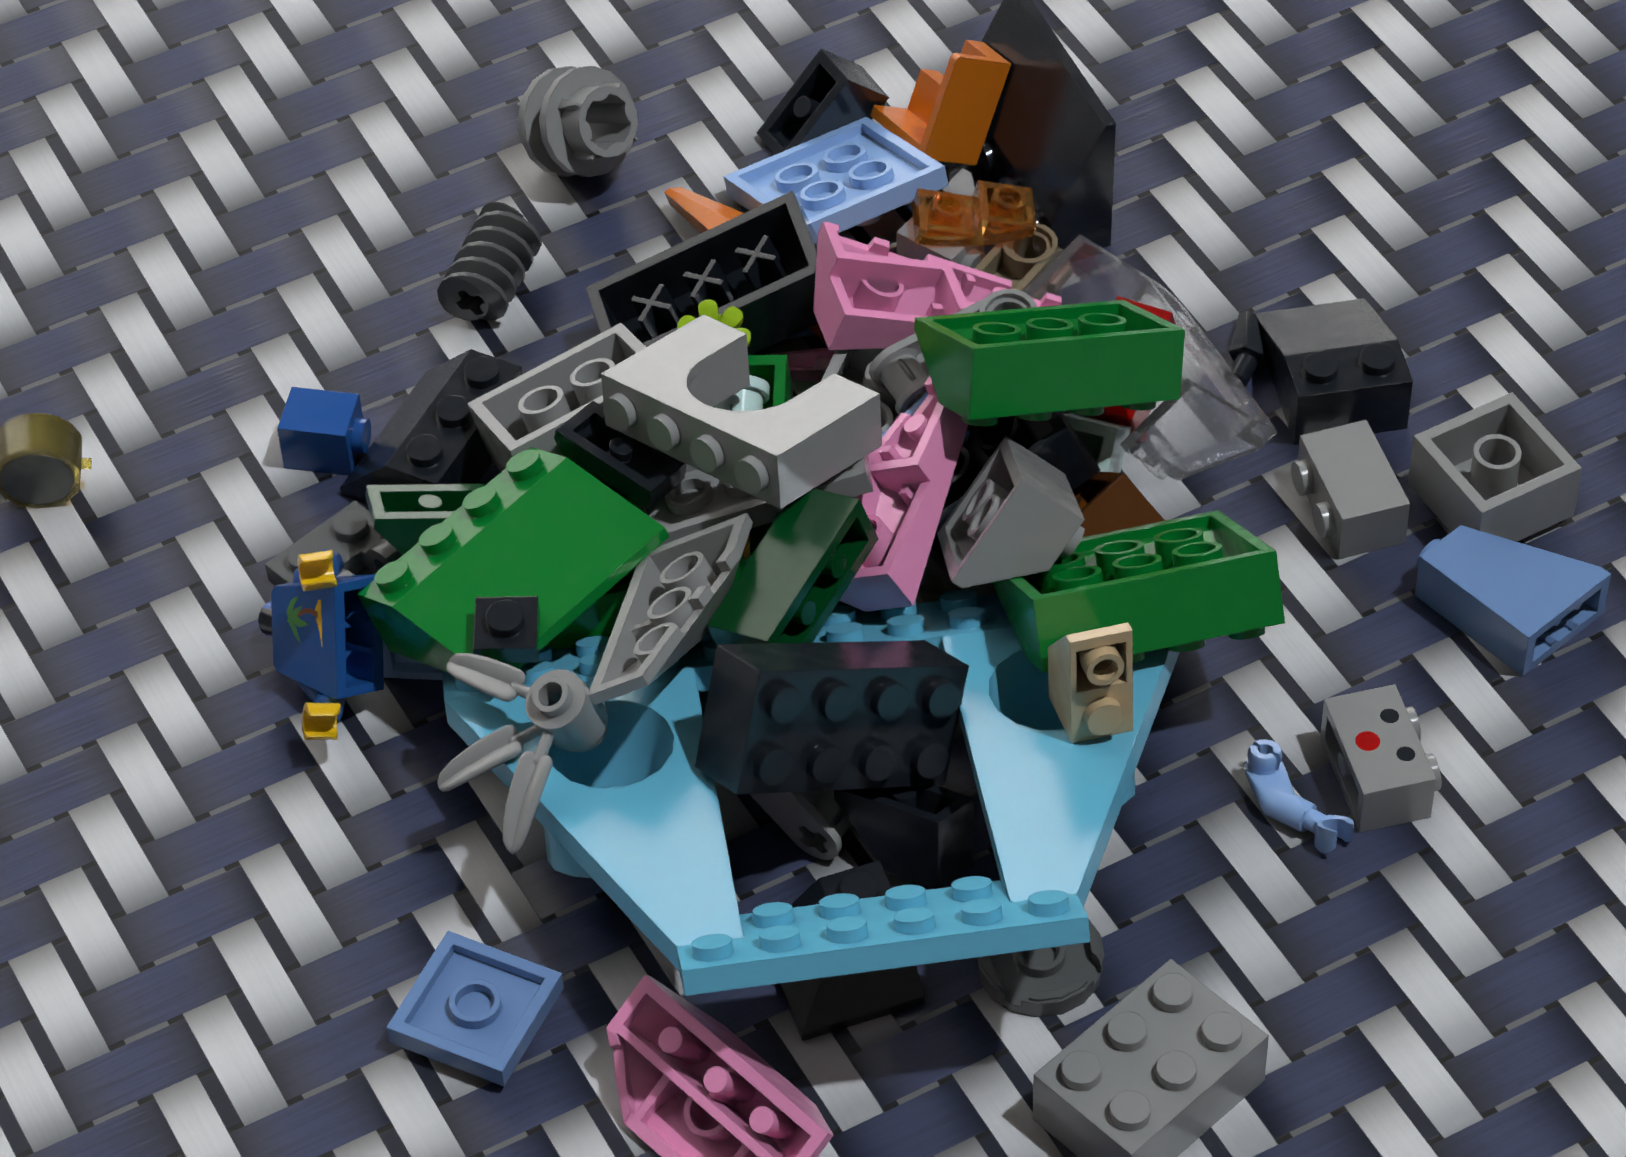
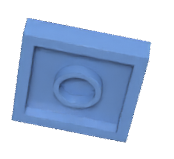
[386,931,564,1086]

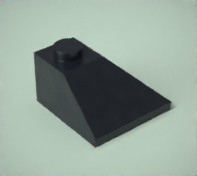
[778,860,924,1041]

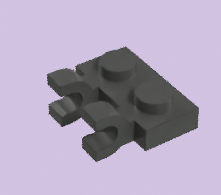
[265,500,403,585]

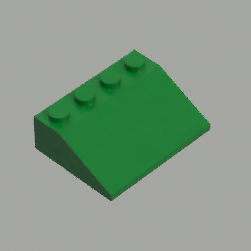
[357,447,669,672]
[992,510,1285,673]

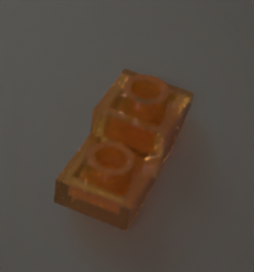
[912,180,1036,247]

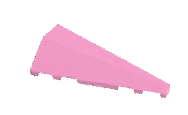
[813,222,1062,350]
[839,376,968,612]

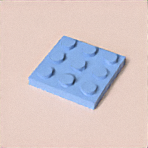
[723,117,949,237]

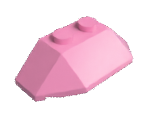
[606,975,834,1157]

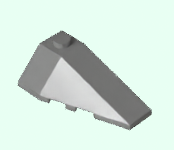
[589,513,753,705]

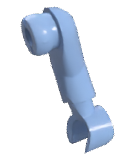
[1244,739,1354,853]

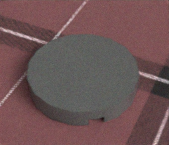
[975,918,1104,1017]

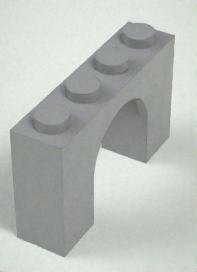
[601,314,882,509]

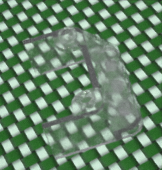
[1023,234,1277,481]

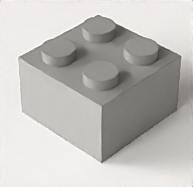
[1408,392,1582,542]

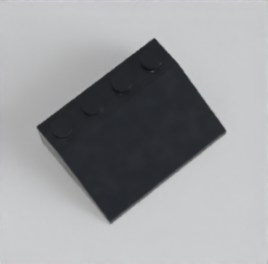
[978,0,1116,259]

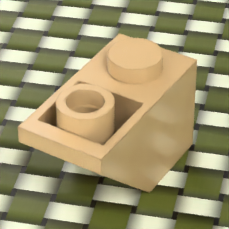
[1048,623,1133,743]

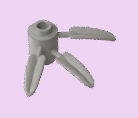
[437,653,608,855]

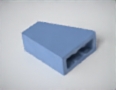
[1415,525,1611,677]

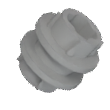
[517,66,638,177]

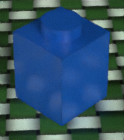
[277,387,371,475]

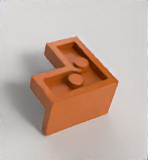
[870,40,1011,165]

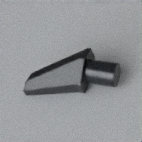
[1226,310,1269,388]

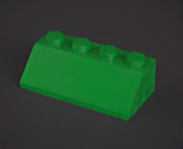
[914,300,1185,426]

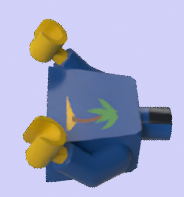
[258,550,384,740]

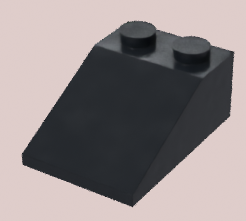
[1255,298,1413,445]

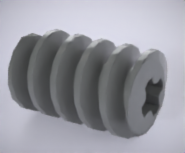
[437,201,542,321]

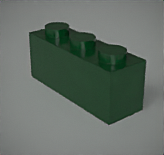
[706,489,879,645]

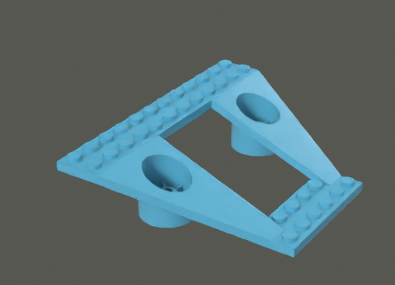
[442,590,1180,996]

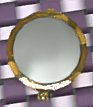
[0,413,92,509]

